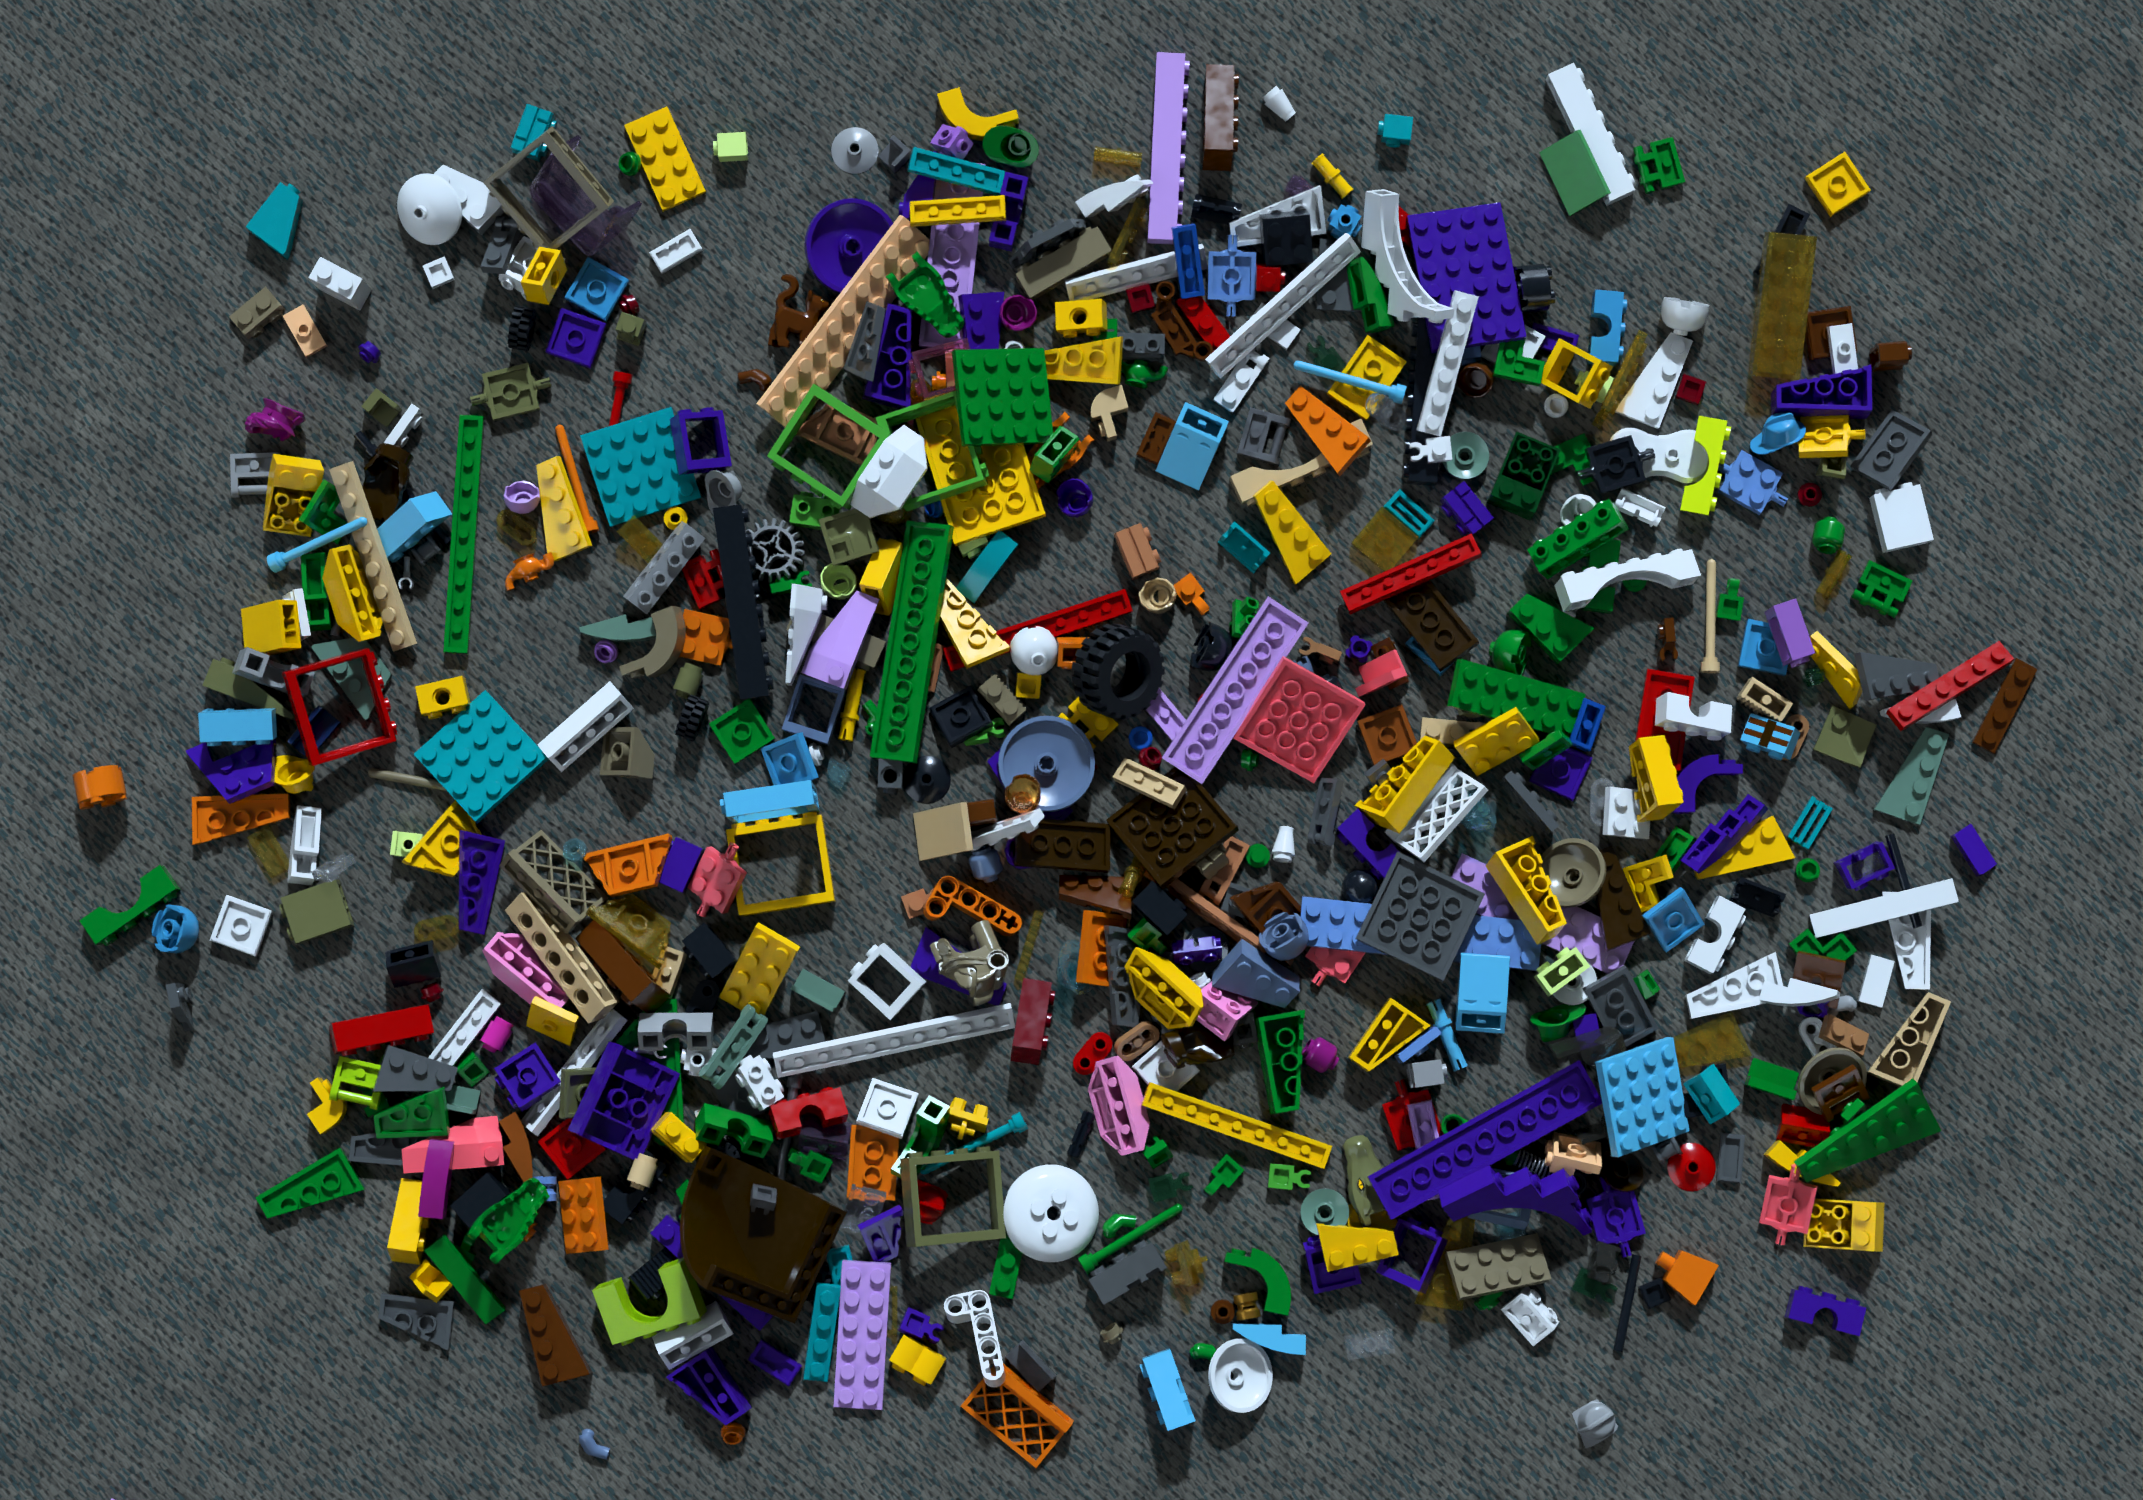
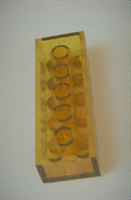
[1748,232,1817,380]

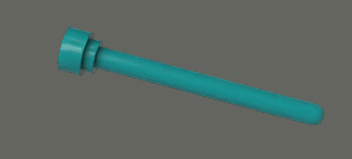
[920,1112,1028,1175]

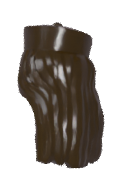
[362,443,414,521]
[1161,1021,1235,1069]

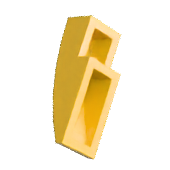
[1763,1140,1841,1186]

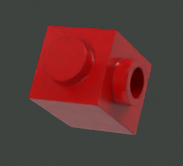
[1256,263,1285,292]

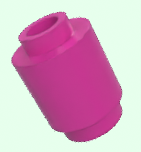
[480,1016,514,1054]

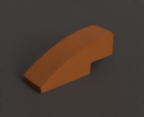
[499,1111,533,1183]

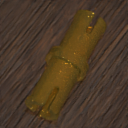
[1093,146,1142,168]
[1815,550,1852,599]
[1118,856,1144,898]

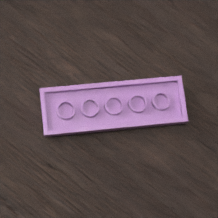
[833,1260,891,1410]

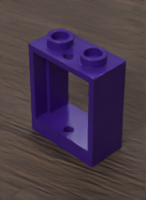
[670,407,732,475]
[1376,1217,1448,1294]

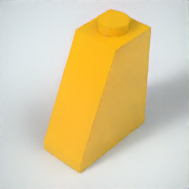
[859,538,903,616]

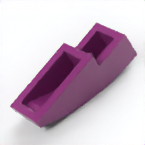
[418,1139,455,1219]

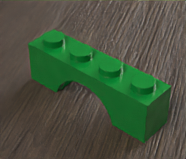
[79,865,181,946]

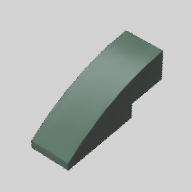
[579,614,656,642]

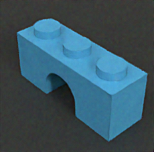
[1587,289,1627,366]

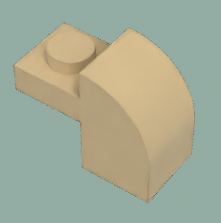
[1091,385,1128,442]

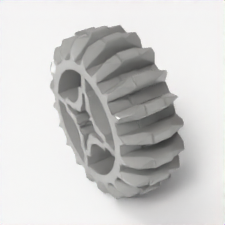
[747,518,805,583]

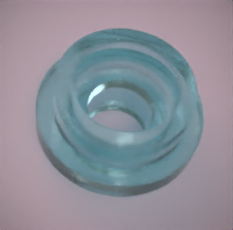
[563,838,587,862]

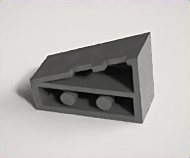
[1089,1240,1167,1305]

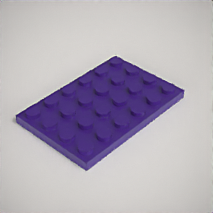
[1406,202,1527,353]

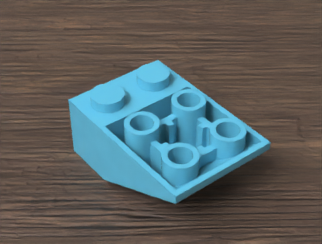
[1155,402,1229,491]
[1455,953,1510,1034]

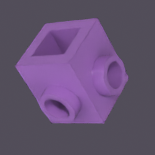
[930,124,974,160]

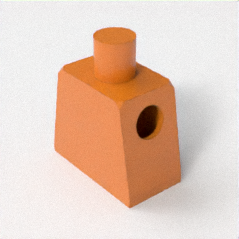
[1655,1250,1719,1306]

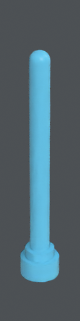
[1294,361,1407,404]
[267,517,368,573]

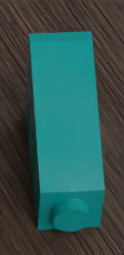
[246,182,303,259]

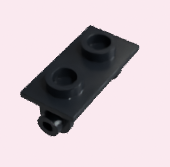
[1191,194,1242,225]

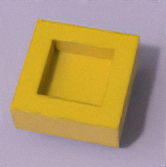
[1015,672,1041,699]

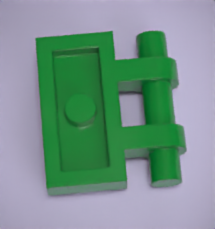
[1633,137,1685,194]
[1851,560,1913,618]

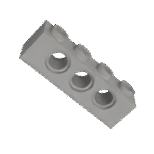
[623,521,705,614]

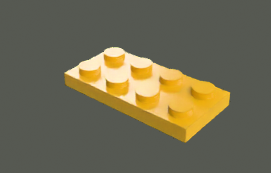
[624,106,706,212]
[719,922,800,1016]

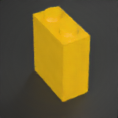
[241,600,301,655]

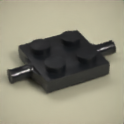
[1576,435,1655,495]

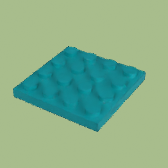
[580,407,701,527]
[414,690,549,824]

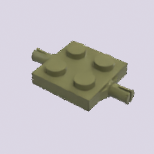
[470,363,552,421]

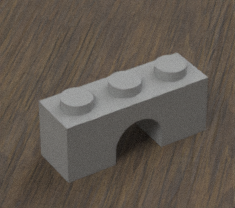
[232,647,315,697]
[638,1013,714,1051]
[1405,1059,1448,1088]

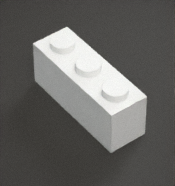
[652,1301,733,1370]

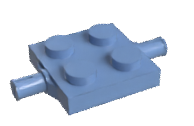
[1207,235,1256,317]
[1718,450,1788,515]

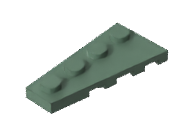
[1873,727,1949,825]

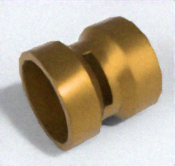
[1233,1292,1261,1320]

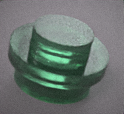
[1801,667,1825,687]

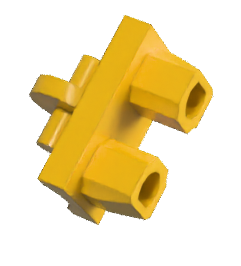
[948,1097,989,1140]

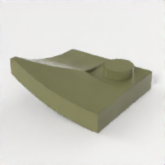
[819,508,879,566]
[1813,706,1876,768]

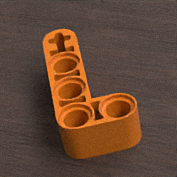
[923,876,1022,936]

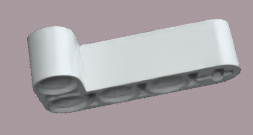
[944,1290,1005,1387]

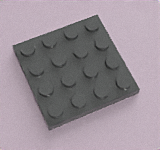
[1355,851,1485,982]

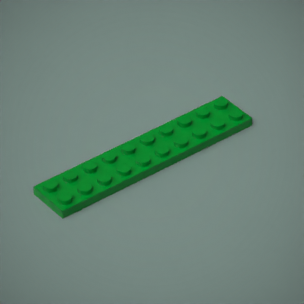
[870,521,954,763]

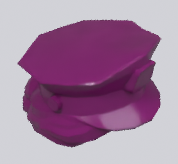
[244,398,306,441]

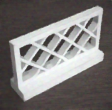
[1385,763,1488,862]

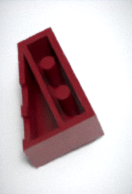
[1010,978,1055,1065]

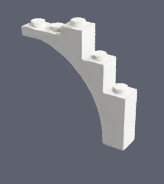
[1361,189,1454,323]

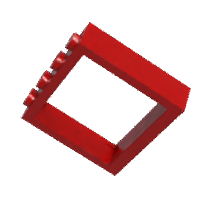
[282,648,397,766]

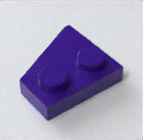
[857,1204,904,1262]

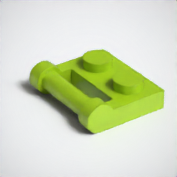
[329,1056,382,1110]

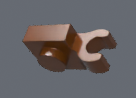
[1657,618,1678,661]

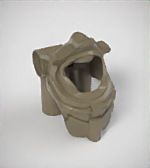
[930,920,1009,1006]

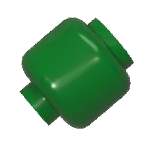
[1812,517,1845,554]

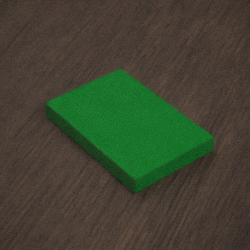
[1539,130,1611,216]

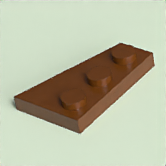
[1059,875,1132,920]

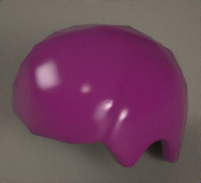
[999,295,1037,331]

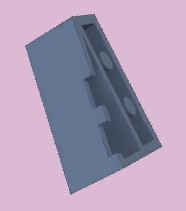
[1212,939,1300,1008]

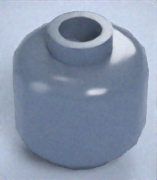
[968,845,1003,883]

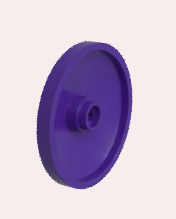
[804,198,893,293]

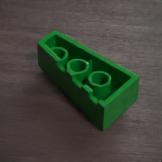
[1253,1010,1305,1115]

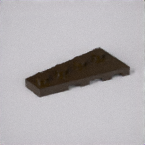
[1596,846,1651,952]

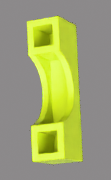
[1680,416,1731,516]

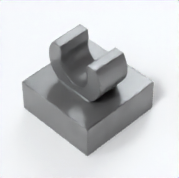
[750,1184,777,1215]

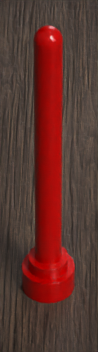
[609,371,633,426]

